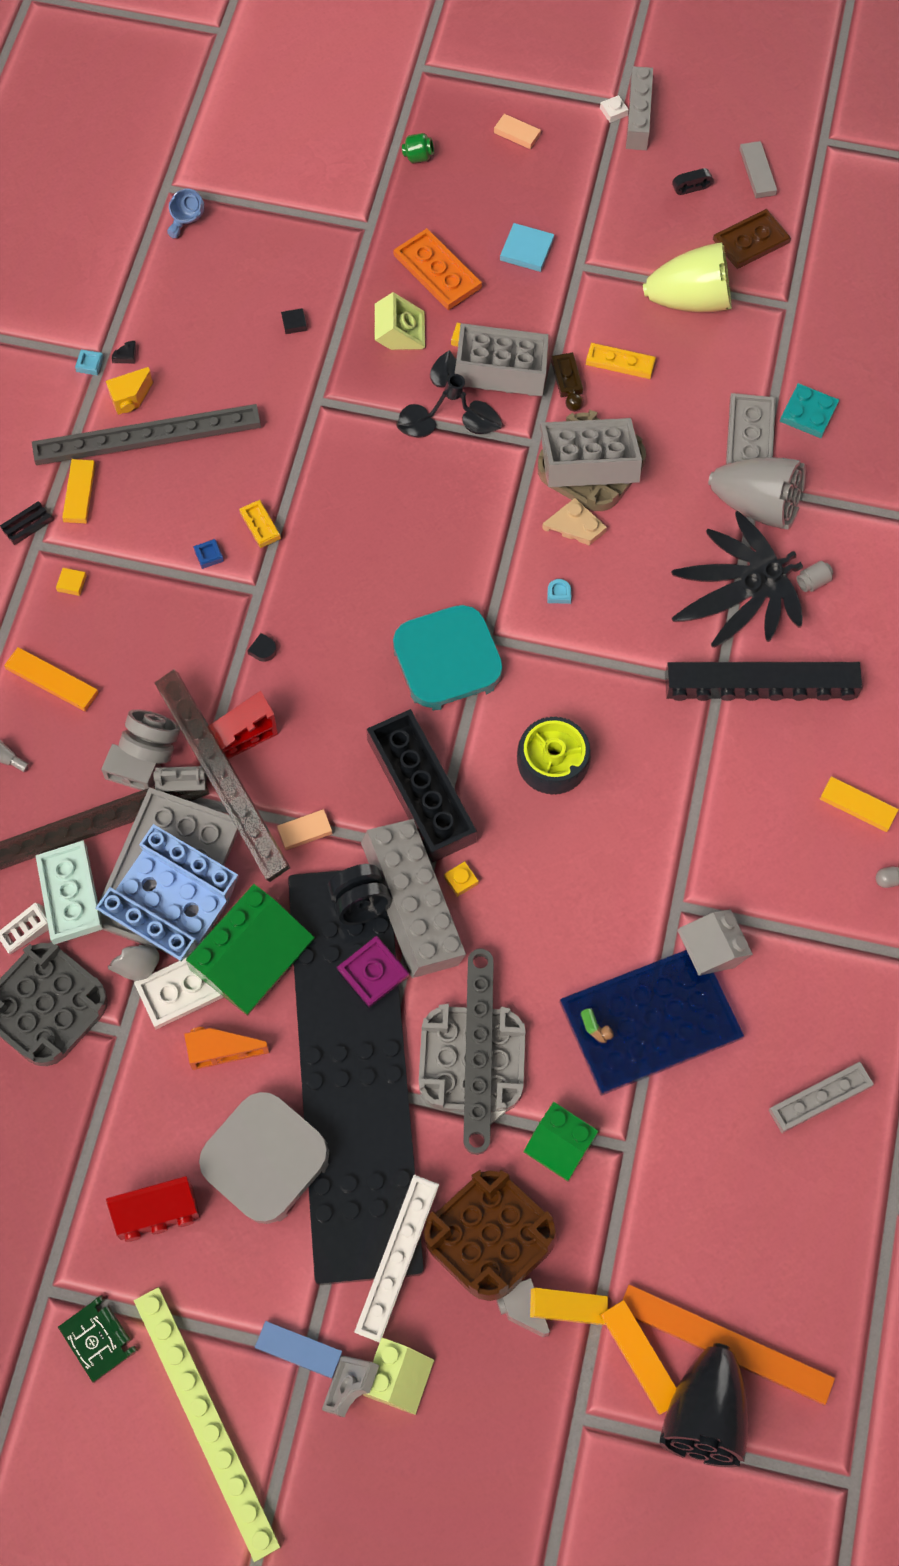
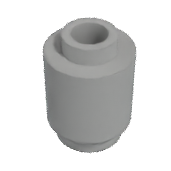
[796,561,833,592]

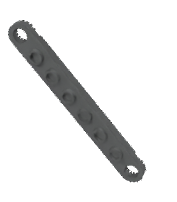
[463,949,493,1155]

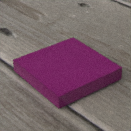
[337,936,409,1008]

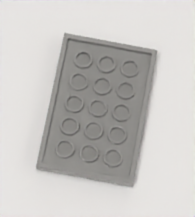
[99,787,242,953]

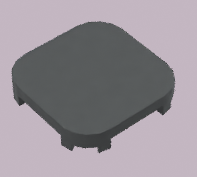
[0,942,108,1066]

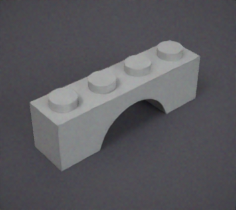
[626,66,653,150]

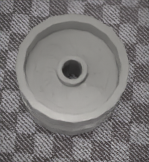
[119,710,180,763]

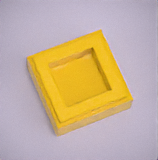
[56,568,86,596]

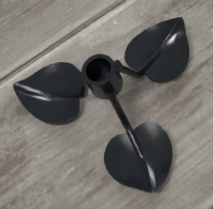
[396,350,502,438]

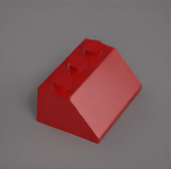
[106,1176,200,1242]

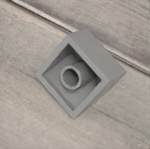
[677,909,753,975]

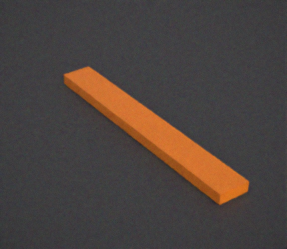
[622,1284,835,1405]

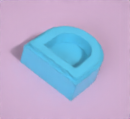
[547,579,571,604]

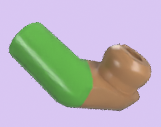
[581,1009,614,1043]

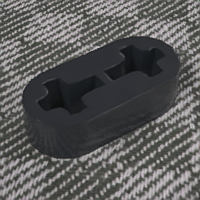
[672,168,713,195]

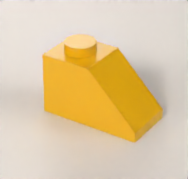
[106,367,153,415]

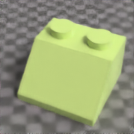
[375,292,425,350]
[363,1337,434,1415]

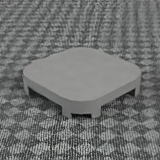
[418,1004,526,1112]
[199,1092,329,1224]

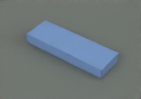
[255,1321,343,1379]

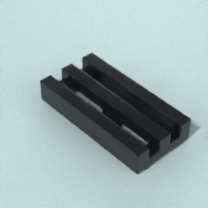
[0,501,53,545]

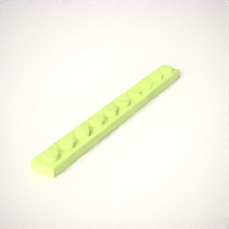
[134,1287,281,1562]

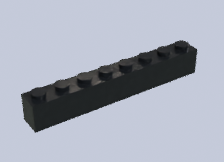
[665,662,862,701]

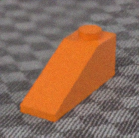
[184,1027,269,1070]

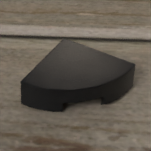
[111,341,136,364]

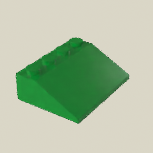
[186,884,315,1016]

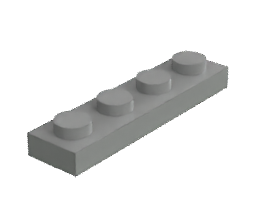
[768,1062,874,1133]

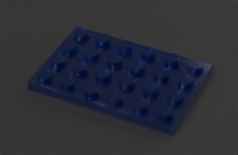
[559,950,744,1096]

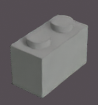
[101,744,161,792]

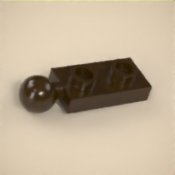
[551,352,583,412]

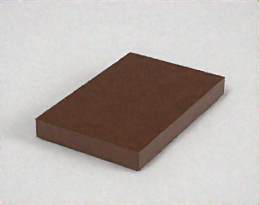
[713,209,791,269]

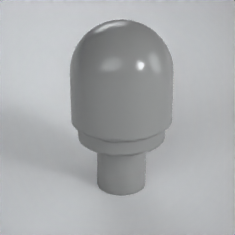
[876,866,899,888]

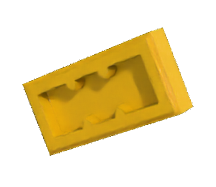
[239,500,281,548]

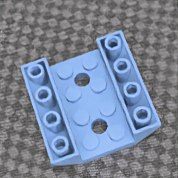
[95,824,239,962]

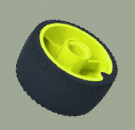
[517,717,591,795]

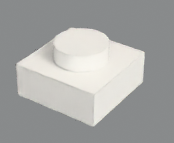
[600,95,629,123]

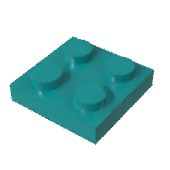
[780,383,839,438]

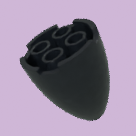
[659,1343,748,1468]

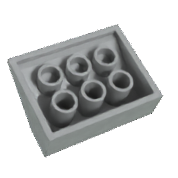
[455,323,548,396]
[540,418,642,487]

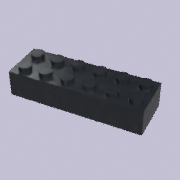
[367,709,477,863]

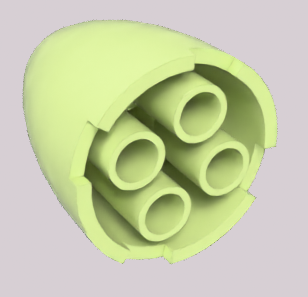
[643,242,732,312]

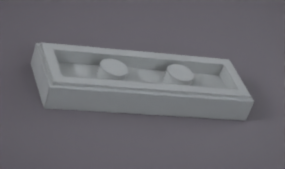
[739,141,777,198]

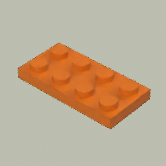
[393,228,482,310]

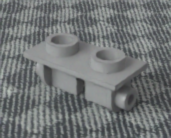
[154,766,205,792]

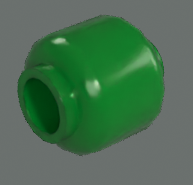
[402,133,434,163]

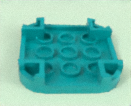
[393,605,502,711]

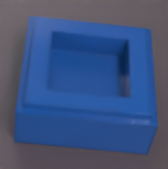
[193,539,224,569]

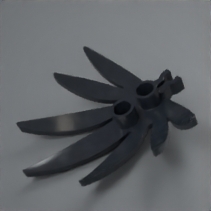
[671,511,803,648]

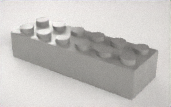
[361,819,466,978]

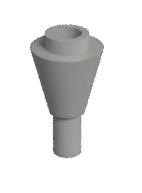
[0,740,29,772]

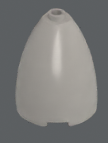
[708,457,806,529]

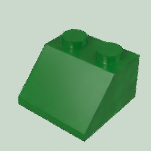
[523,1101,598,1182]

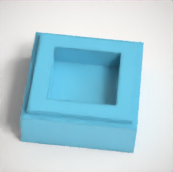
[75,349,104,376]

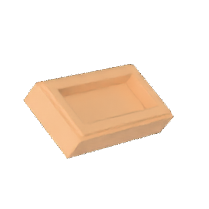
[494,114,541,149]
[277,809,332,850]

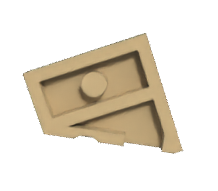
[542,498,607,545]

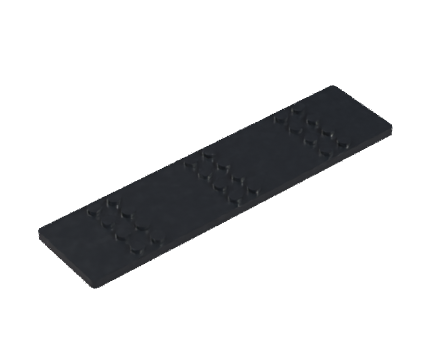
[288,870,424,1285]

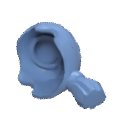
[167,188,204,239]

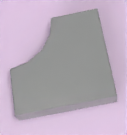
[322,1356,379,1417]

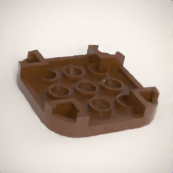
[424,1170,556,1301]

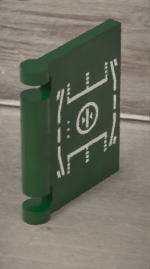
[58,1295,138,1383]

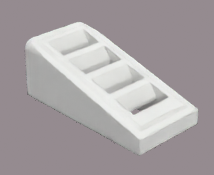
[0,903,49,954]

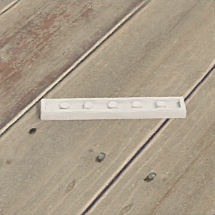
[354,1175,439,1343]

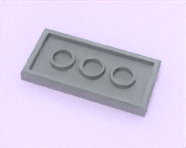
[726,393,776,464]

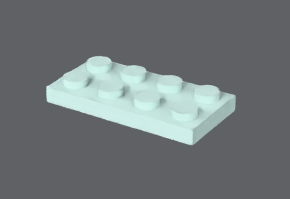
[35,841,103,945]

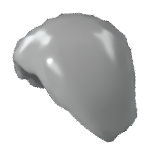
[108,945,159,981]

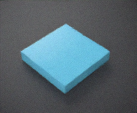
[500,223,554,272]

